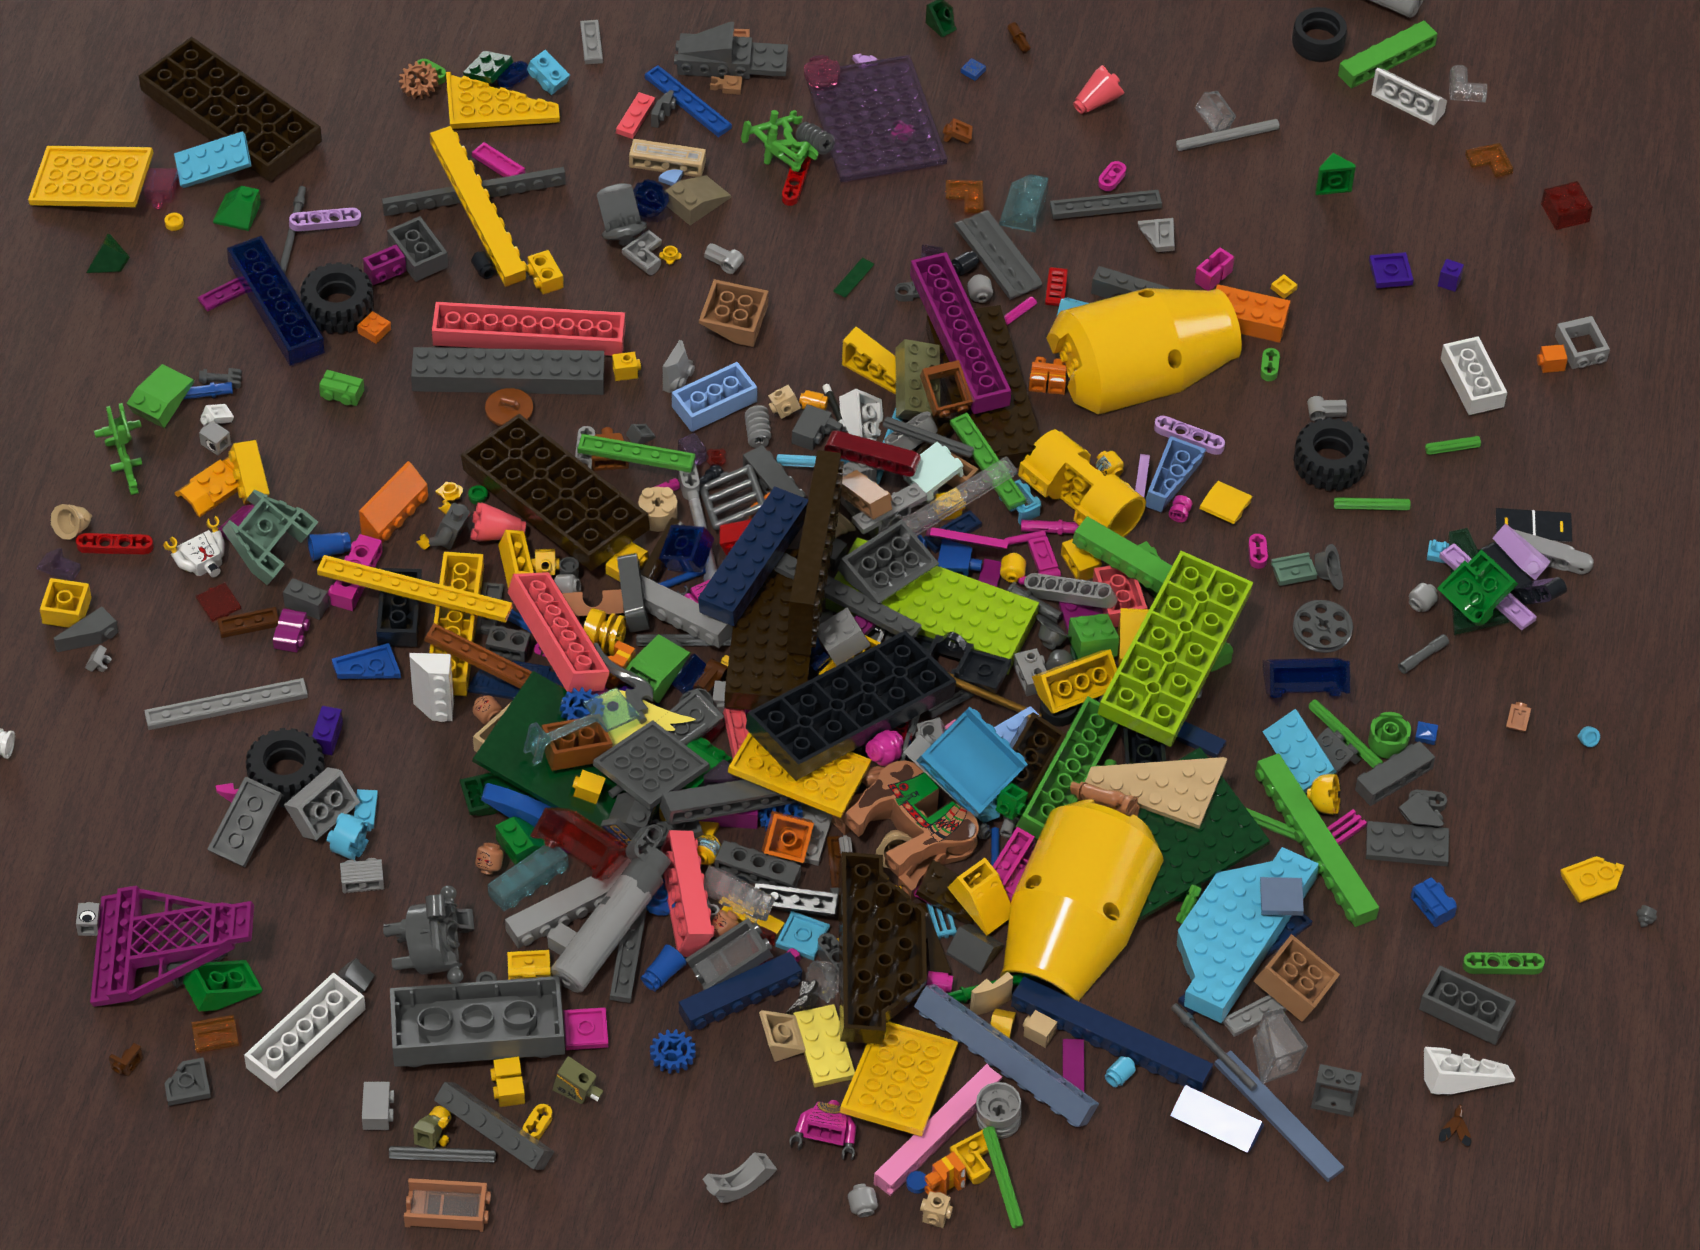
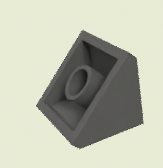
[946,924,1004,975]

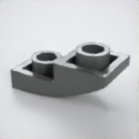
[651,90,676,128]

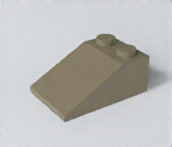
[665,175,731,225]

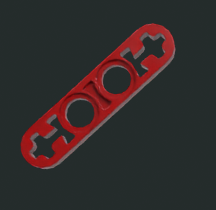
[782,152,811,206]
[76,533,154,555]

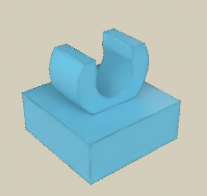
[1427,539,1449,563]

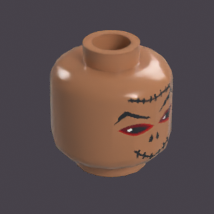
[473,695,503,725]
[475,843,504,875]
[711,910,739,938]

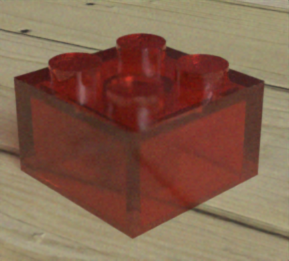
[1541,181,1593,230]

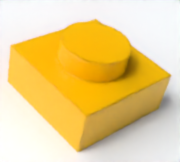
[1270,274,1298,299]

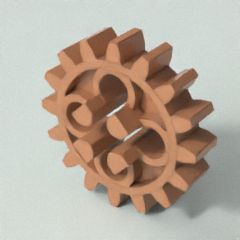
[399,61,439,99]

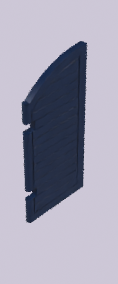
[468,660,564,700]

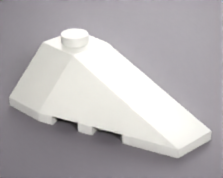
[839,389,883,441]
[1424,1047,1515,1095]

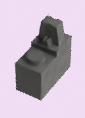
[792,404,843,451]

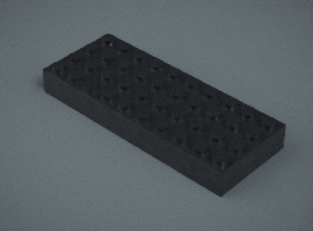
[746,630,956,780]

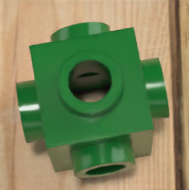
[995,783,1028,820]

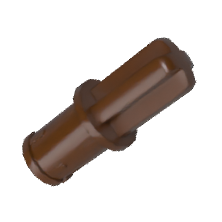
[1007,22,1031,53]

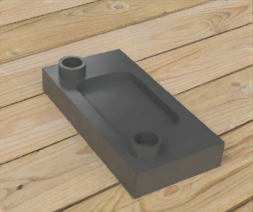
[390,976,565,1067]

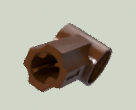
[693,658,728,694]

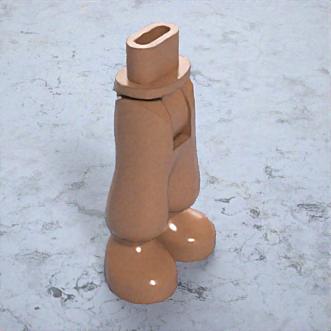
[1070,781,1139,817]

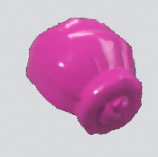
[865,730,904,767]

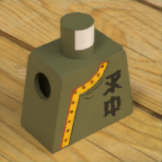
[553,1056,604,1104]

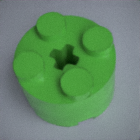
[1368,712,1411,759]

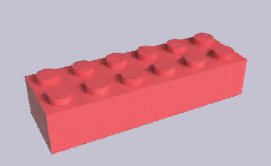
[660,830,714,957]

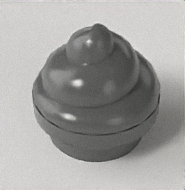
[1636,905,1657,927]

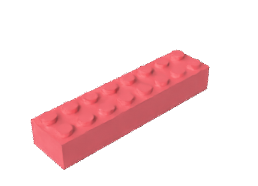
[507,572,610,693]

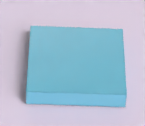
[775,911,830,961]

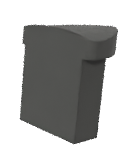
[339,958,375,992]

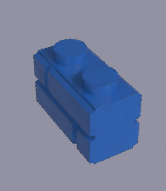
[1411,877,1457,927]

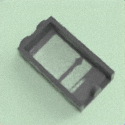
[685,918,774,990]

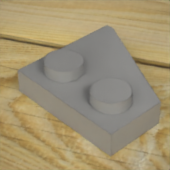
[1138,218,1175,252]

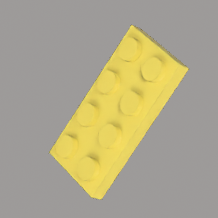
[793,1004,855,1088]

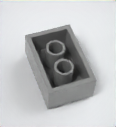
[284,767,360,840]

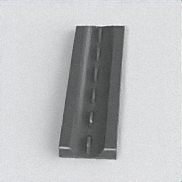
[954,210,1042,300]

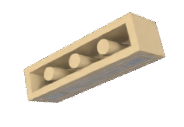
[629,139,706,177]

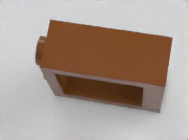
[920,360,973,418]

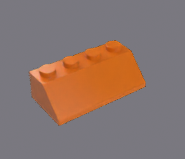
[359,461,428,543]

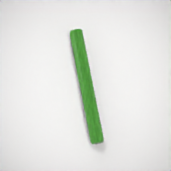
[1309,699,1383,768]
[983,1126,1024,1228]

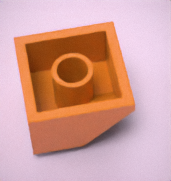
[762,811,814,863]

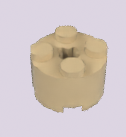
[638,487,677,532]

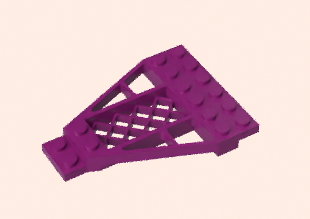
[90,885,254,1007]

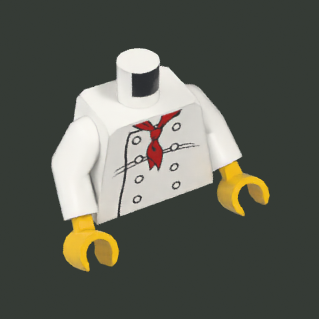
[163,516,225,577]

